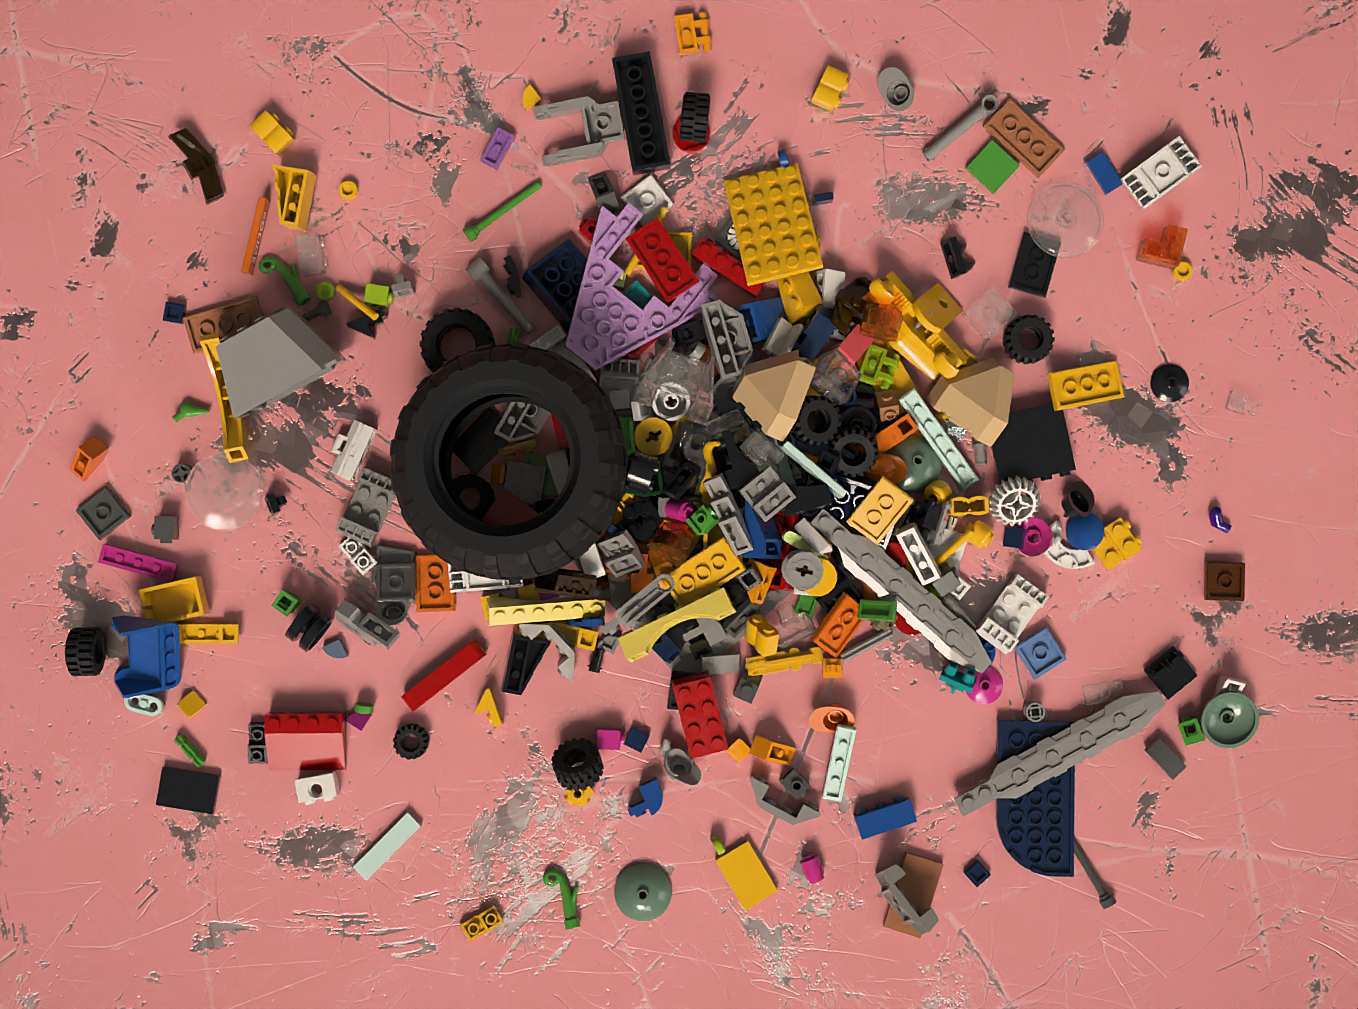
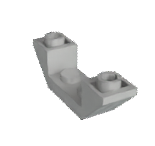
[519,621,575,681]
[750,774,821,825]

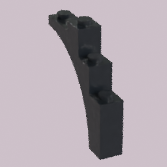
[719,430,832,518]

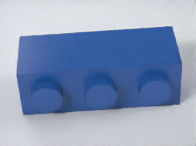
[853,796,917,840]

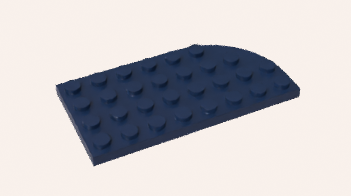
[996,720,1075,877]

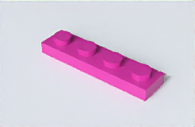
[98,544,179,582]

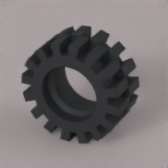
[393,724,429,760]

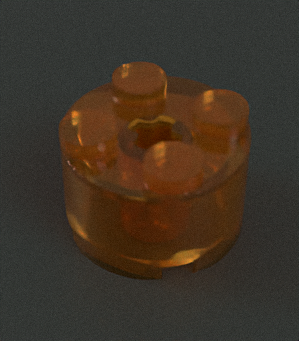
[859,303,903,344]

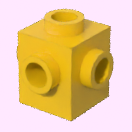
[564,786,595,807]

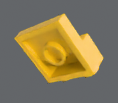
[1093,517,1142,570]

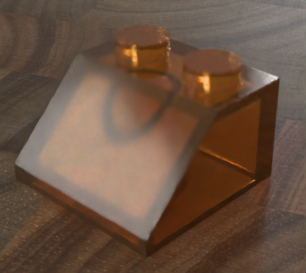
[647,519,702,569]

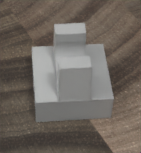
[391,274,415,298]

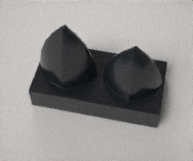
[940,236,975,279]

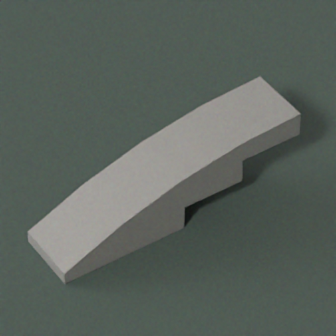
[703,473,754,556]

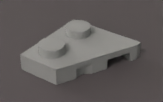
[921,502,952,548]

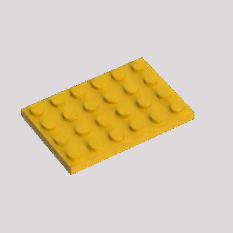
[723,163,823,286]

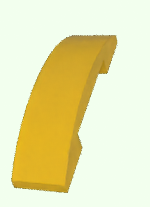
[519,621,599,651]
[177,624,239,644]

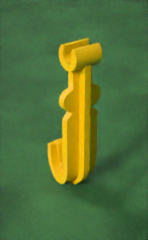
[745,647,824,676]

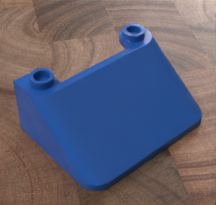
[111,615,181,699]

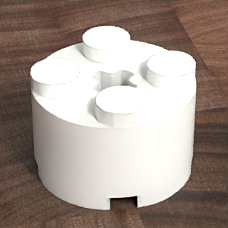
[652,382,690,422]

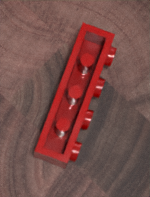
[692,238,766,298]

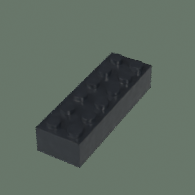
[612,51,671,176]

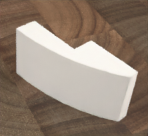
[339,538,378,575]

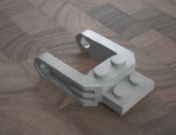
[533,96,626,166]
[600,574,675,635]

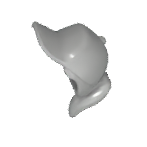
[659,738,701,786]

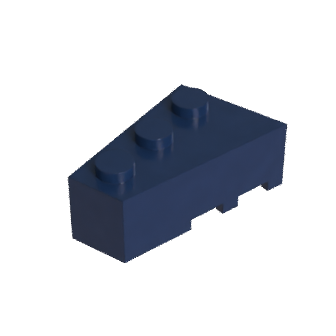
[792,304,837,362]

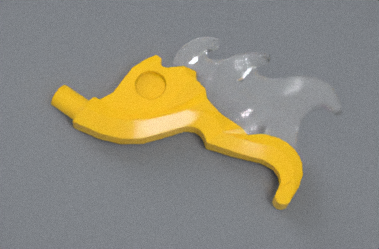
[684,440,721,505]

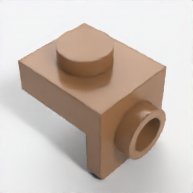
[876,389,900,421]

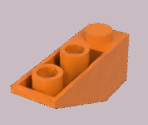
[858,413,919,455]

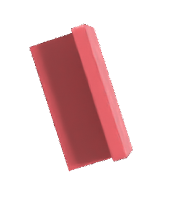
[837,324,875,370]

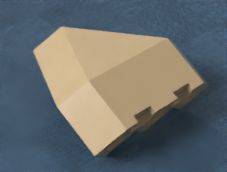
[732,349,816,442]
[926,357,1015,447]

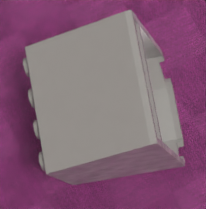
[216,307,346,418]

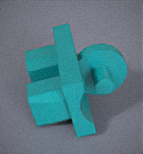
[939,661,977,695]

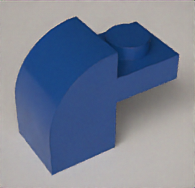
[627,777,663,817]

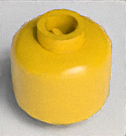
[923,479,952,506]
[965,520,995,548]

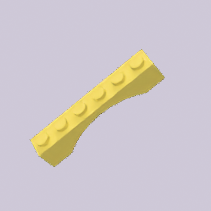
[618,587,736,663]
[486,596,605,626]

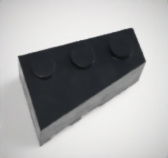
[501,633,551,695]

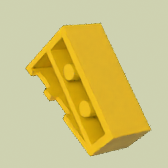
[272,165,316,231]
[776,272,823,326]

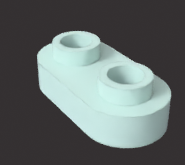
[124,694,164,716]

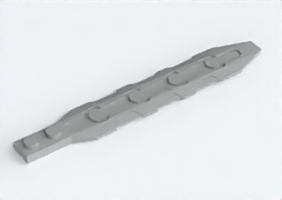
[810,508,992,673]
[953,691,1166,816]

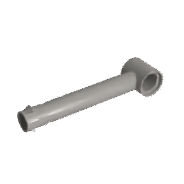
[922,95,999,161]
[465,257,535,334]

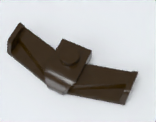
[168,128,224,205]
[831,277,871,336]

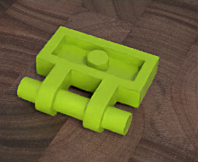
[857,344,900,390]

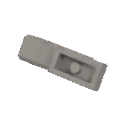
[335,600,400,650]

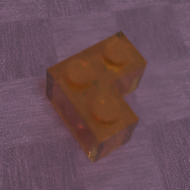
[1136,224,1188,270]

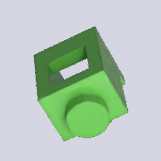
[685,504,719,535]
[271,589,303,616]
[1178,715,1206,746]

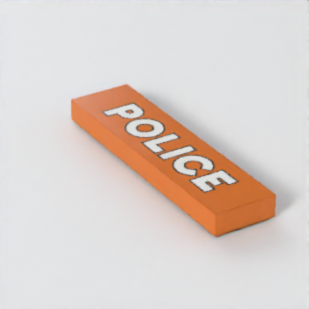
[241,197,270,276]

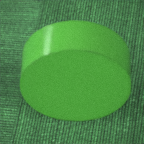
[354,702,374,714]

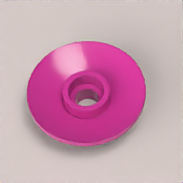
[1017,518,1052,556]
[966,667,1003,704]

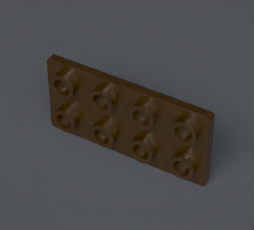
[533,568,611,601]

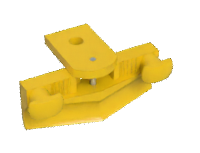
[863,271,968,383]

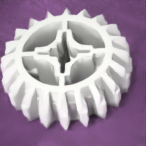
[988,475,1041,527]

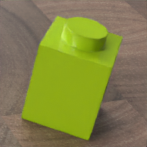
[363,283,394,308]

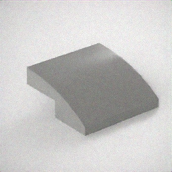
[738,466,796,522]
[596,529,644,577]

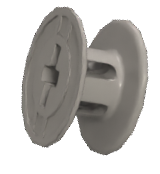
[781,549,824,590]

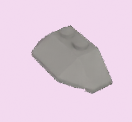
[701,300,753,380]
[494,402,550,442]

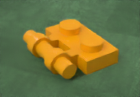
[674,12,712,55]

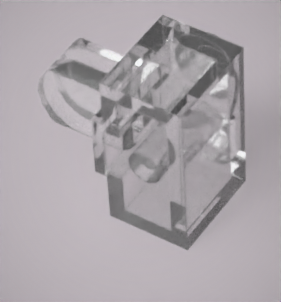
[739,428,786,472]
[774,601,816,649]

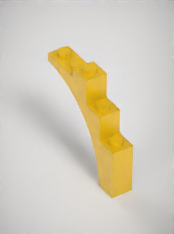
[200,332,249,463]

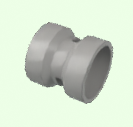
[1022,701,1045,722]

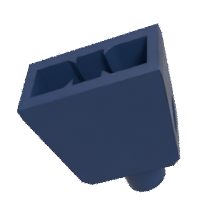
[652,632,683,664]

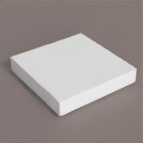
[621,174,674,227]

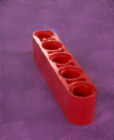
[401,639,487,712]

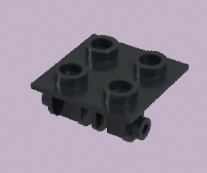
[1144,646,1197,700]

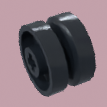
[285,603,333,652]

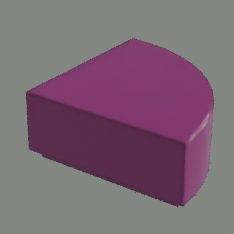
[345,712,372,731]

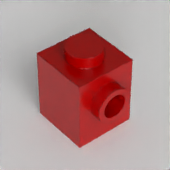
[578,217,597,244]

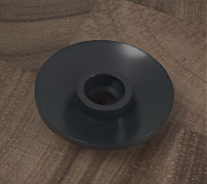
[1150,364,1189,402]

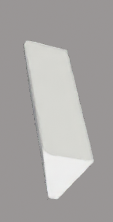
[794,518,833,554]

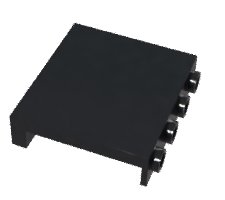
[991,404,1076,485]

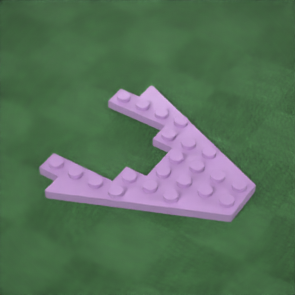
[565,203,719,371]

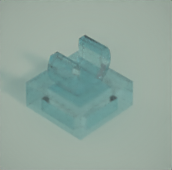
[946,419,967,442]

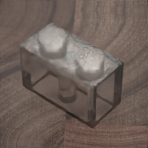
[295,233,329,277]

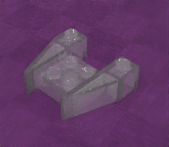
[632,338,715,426]

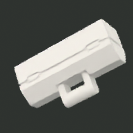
[330,420,377,482]
[896,523,941,585]

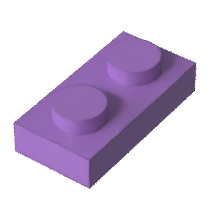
[480,127,515,170]

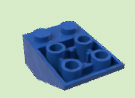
[733,297,787,345]
[743,500,782,559]

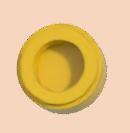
[338,180,359,200]
[1172,261,1193,281]

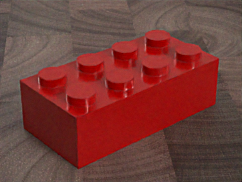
[671,671,728,759]

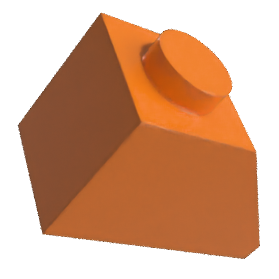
[70,436,109,481]

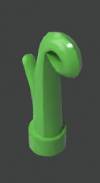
[259,256,311,306]
[543,868,580,930]

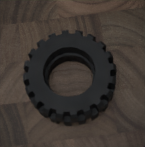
[420,308,496,373]

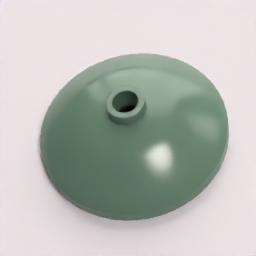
[887,435,942,492]
[1200,691,1259,748]
[614,863,672,921]

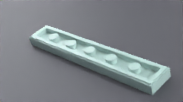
[897,388,979,491]

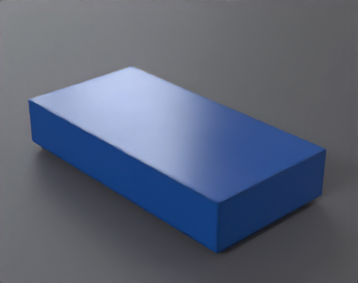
[1086,152,1123,195]

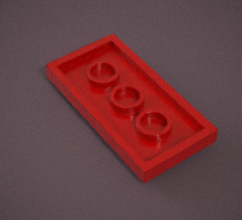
[625,217,700,303]

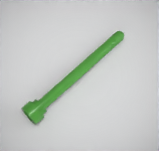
[463,181,542,242]

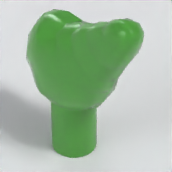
[172,401,210,423]

